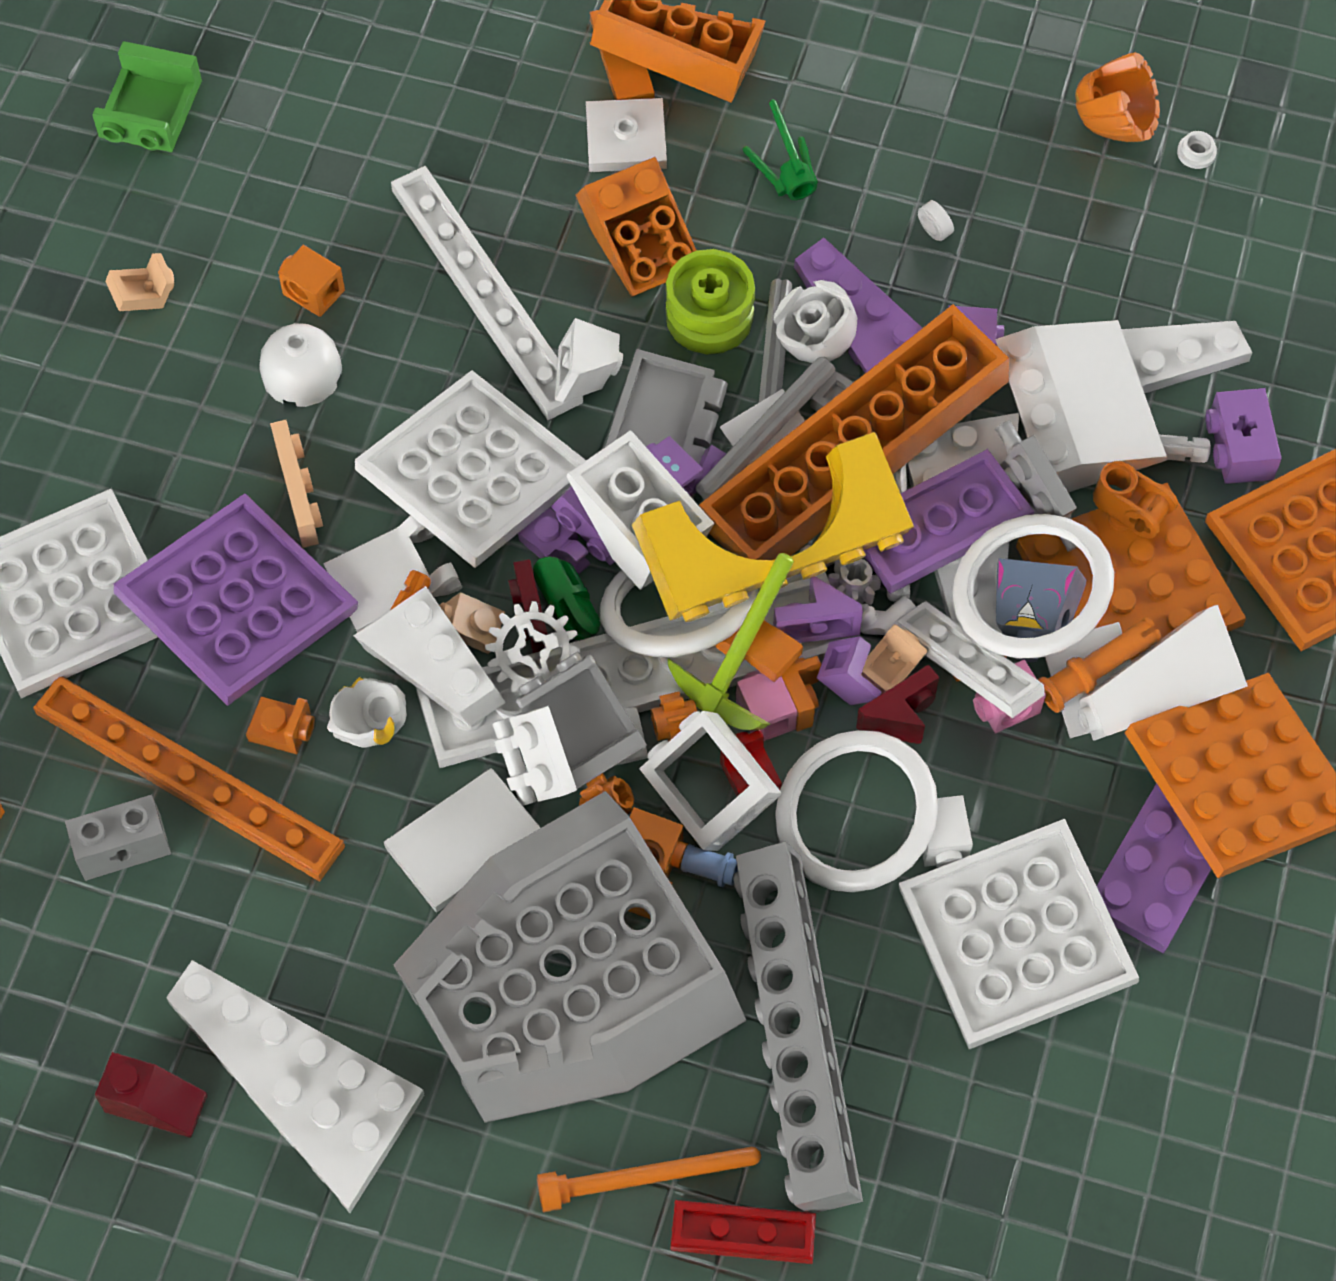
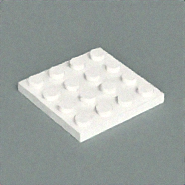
[355,370,586,568]
[0,489,158,698]
[899,819,1139,1049]

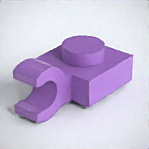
[518,507,590,575]

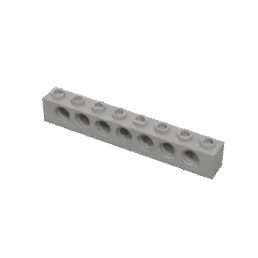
[734,841,863,1213]

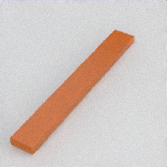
[33,677,345,882]

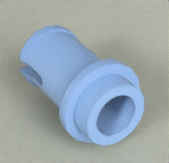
[681,844,738,887]

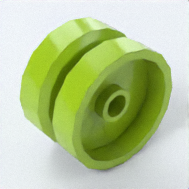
[666,249,755,354]

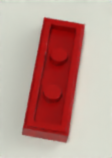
[671,1200,816,1264]

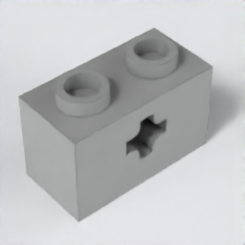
[65,794,171,881]

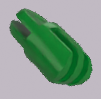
[533,557,601,641]

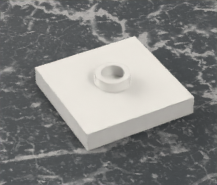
[586,98,667,172]

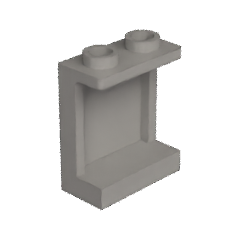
[515,652,647,789]

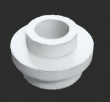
[1177,131,1217,169]

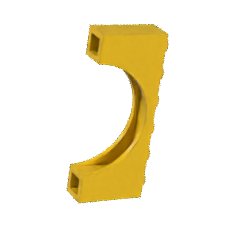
[632,432,914,622]

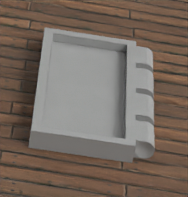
[605,349,728,499]

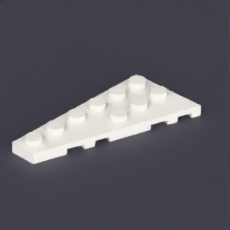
[906,413,1019,633]
[166,960,425,1213]

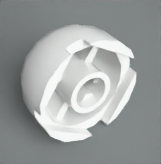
[774,280,858,363]
[260,323,342,407]

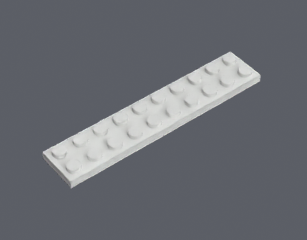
[416,573,851,768]

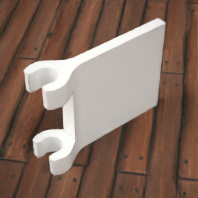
[323,515,463,633]

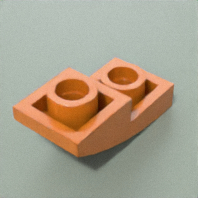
[715,621,803,682]

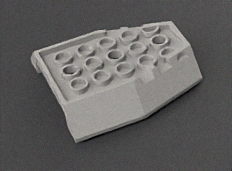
[393,791,746,1123]

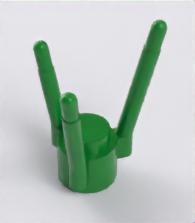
[742,99,818,200]

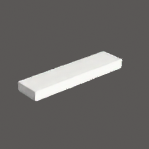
[894,601,1045,718]

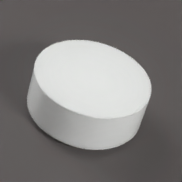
[918,200,954,241]

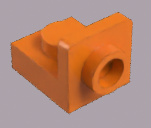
[781,656,821,732]
[246,697,315,755]

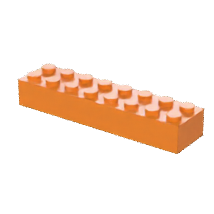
[699,304,1009,560]

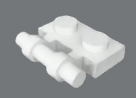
[492,706,577,806]

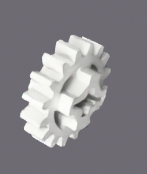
[485,601,580,693]

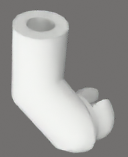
[861,596,916,635]

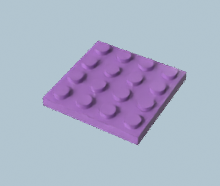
[114,493,358,706]

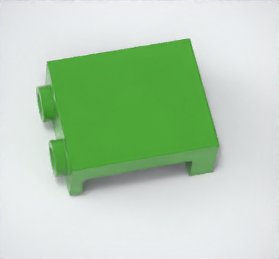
[93,41,202,152]

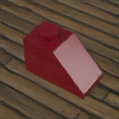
[95,1052,207,1138]

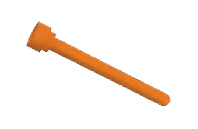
[537,1147,761,1212]

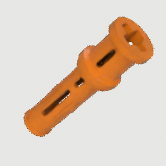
[1038,617,1162,713]

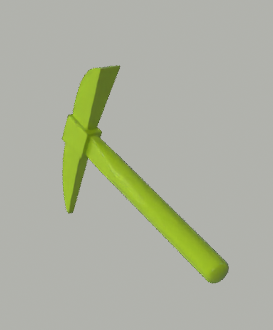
[668,553,794,730]

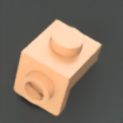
[105,253,174,311]
[439,592,505,654]
[861,624,927,694]

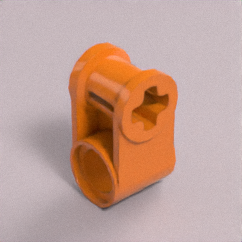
[1093,461,1178,539]

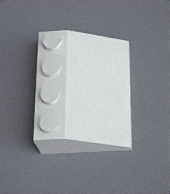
[995,320,1167,492]

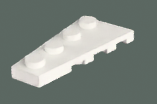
[1121,321,1252,393]

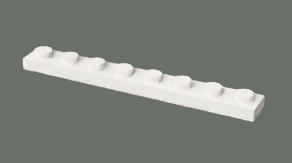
[391,166,583,420]

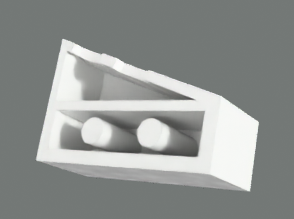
[353,586,506,727]

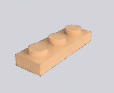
[270,420,323,548]

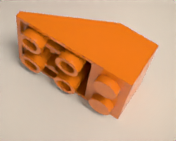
[576,156,697,297]

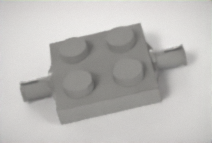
[995,420,1077,552]

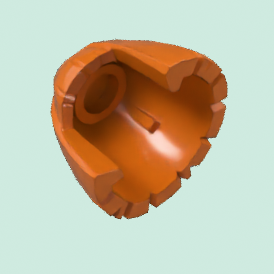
[1075,52,1160,142]

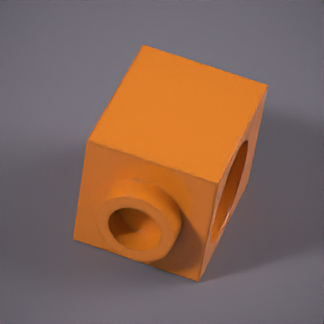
[278,245,345,317]

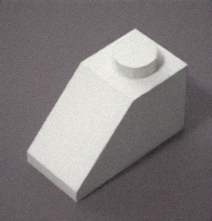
[555,318,623,402]

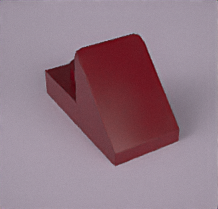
[856,665,939,744]

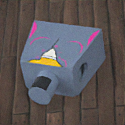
[996,558,1087,662]

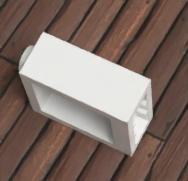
[639,711,782,851]

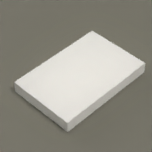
[384,768,540,913]

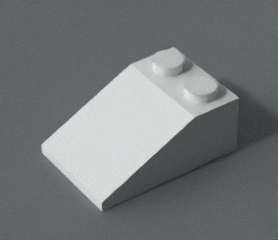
[567,430,714,590]

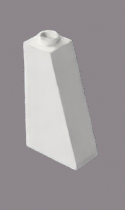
[1078,605,1248,741]

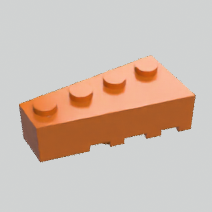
[590,0,766,103]

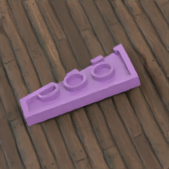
[794,238,922,373]

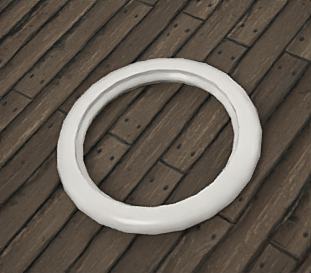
[952,514,1114,659]
[600,548,759,657]
[775,730,938,892]

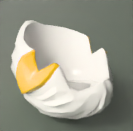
[327,677,407,748]

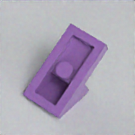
[773,576,863,643]

